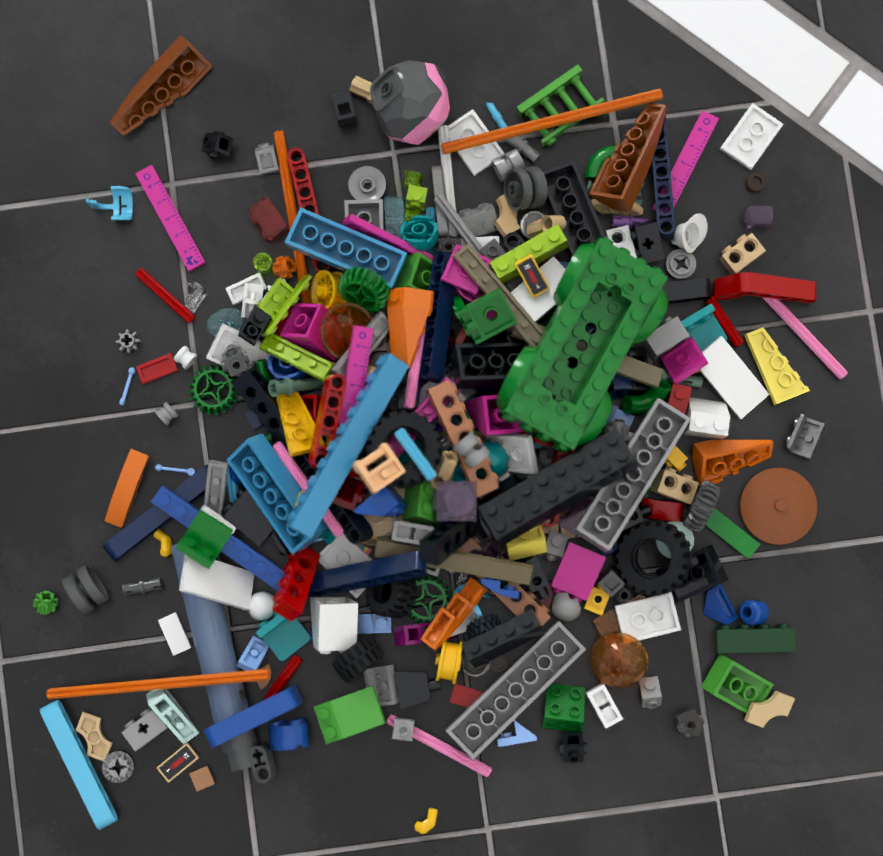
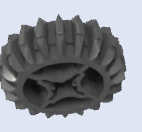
[683,480,720,532]

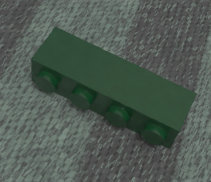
[714,624,796,653]

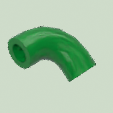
[585,145,617,182]
[622,379,672,414]

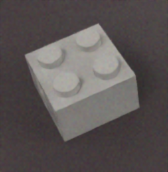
[641,316,690,361]

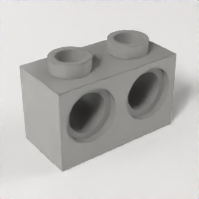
[390,519,434,545]

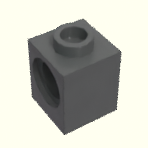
[598,564,626,597]

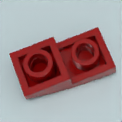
[641,497,684,522]

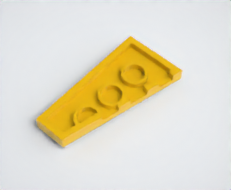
[276,391,326,457]

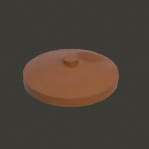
[739,468,817,545]

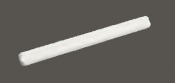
[438,125,458,238]

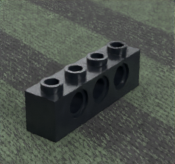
[232,366,285,442]
[419,507,481,566]

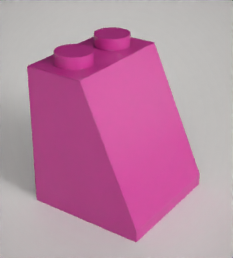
[280,303,348,361]
[465,395,523,435]
[550,542,606,603]

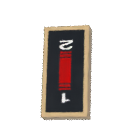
[157,742,200,783]

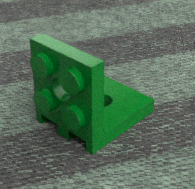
[452,287,518,345]

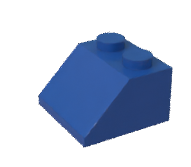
[354,485,408,518]

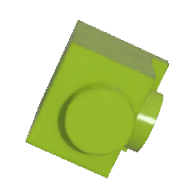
[406,184,428,212]

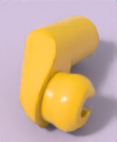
[153,529,173,557]
[415,808,438,834]

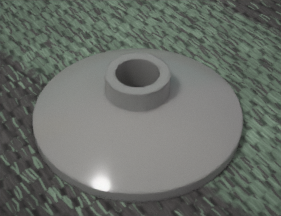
[348,166,386,200]

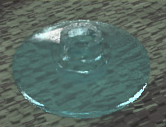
[207,307,244,337]

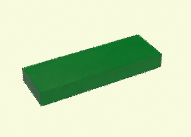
[705,508,760,559]

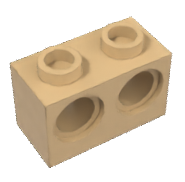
[719,233,766,275]
[651,467,699,505]

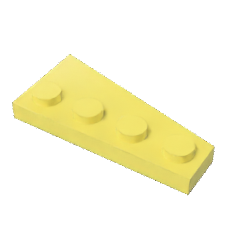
[744,327,810,405]

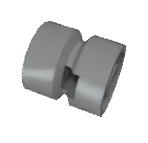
[491,149,526,183]
[453,431,490,469]

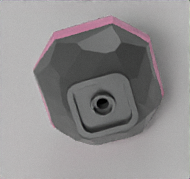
[370,60,450,145]

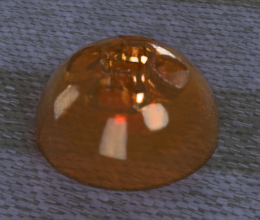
[319,302,372,359]
[590,633,648,689]

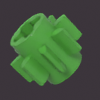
[33,591,58,615]

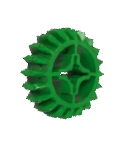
[338,266,391,313]
[188,364,240,415]
[407,574,453,624]

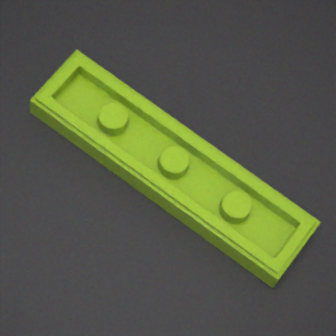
[259,334,334,382]

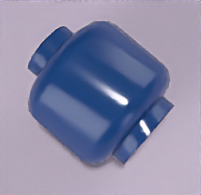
[740,600,769,625]

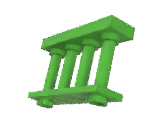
[516,64,604,148]

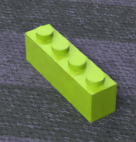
[490,224,568,284]

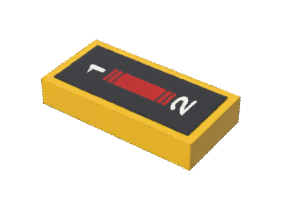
[514,254,550,298]

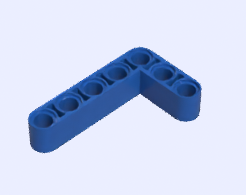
[203,684,304,748]

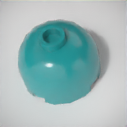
[400,215,439,252]
[476,439,509,478]

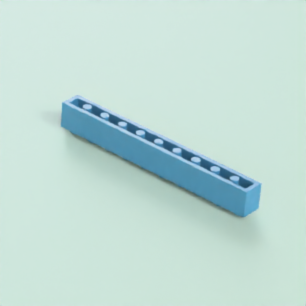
[286,353,409,538]

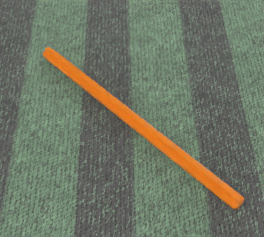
[441,89,663,154]
[274,131,312,304]
[46,669,270,699]

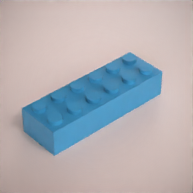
[285,207,408,289]
[226,433,329,555]

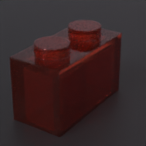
[248,196,290,243]

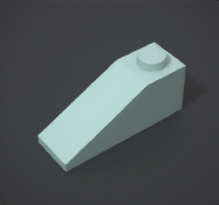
[146,689,199,745]

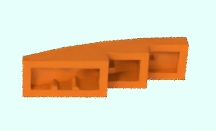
[104,449,150,528]
[420,577,487,651]

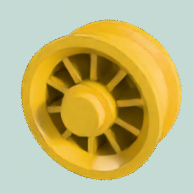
[310,270,347,314]
[435,640,463,684]

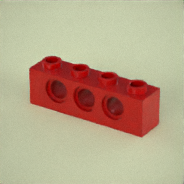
[272,547,321,622]

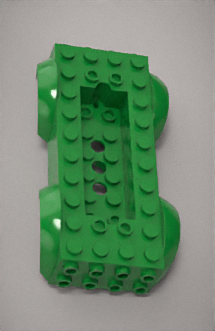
[496,237,668,452]

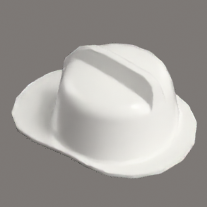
[671,213,708,253]

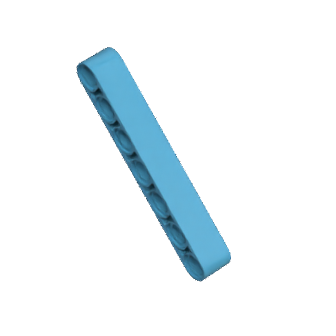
[40,700,118,830]

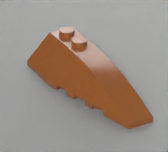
[109,35,213,136]
[589,103,667,212]

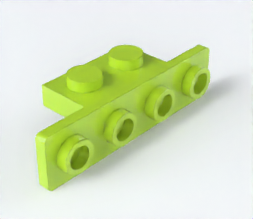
[257,274,312,337]

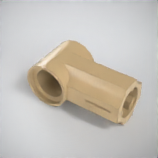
[349,76,372,105]
[526,215,566,238]
[430,451,459,490]

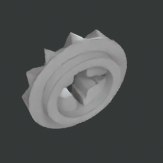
[665,249,696,279]
[102,751,134,783]

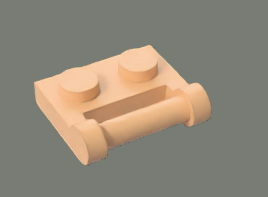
[352,443,406,494]

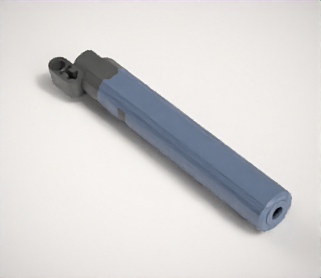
[170,544,277,783]

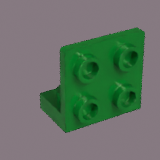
[175,510,233,569]
[542,683,586,732]

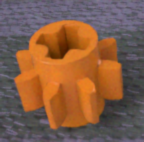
[272,255,296,280]

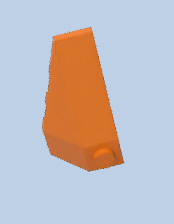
[387,287,434,369]
[692,440,774,485]

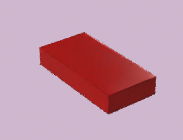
[136,353,179,385]
[450,683,483,707]

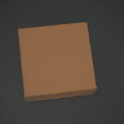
[189,765,215,791]

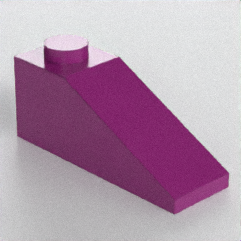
[393,622,457,646]

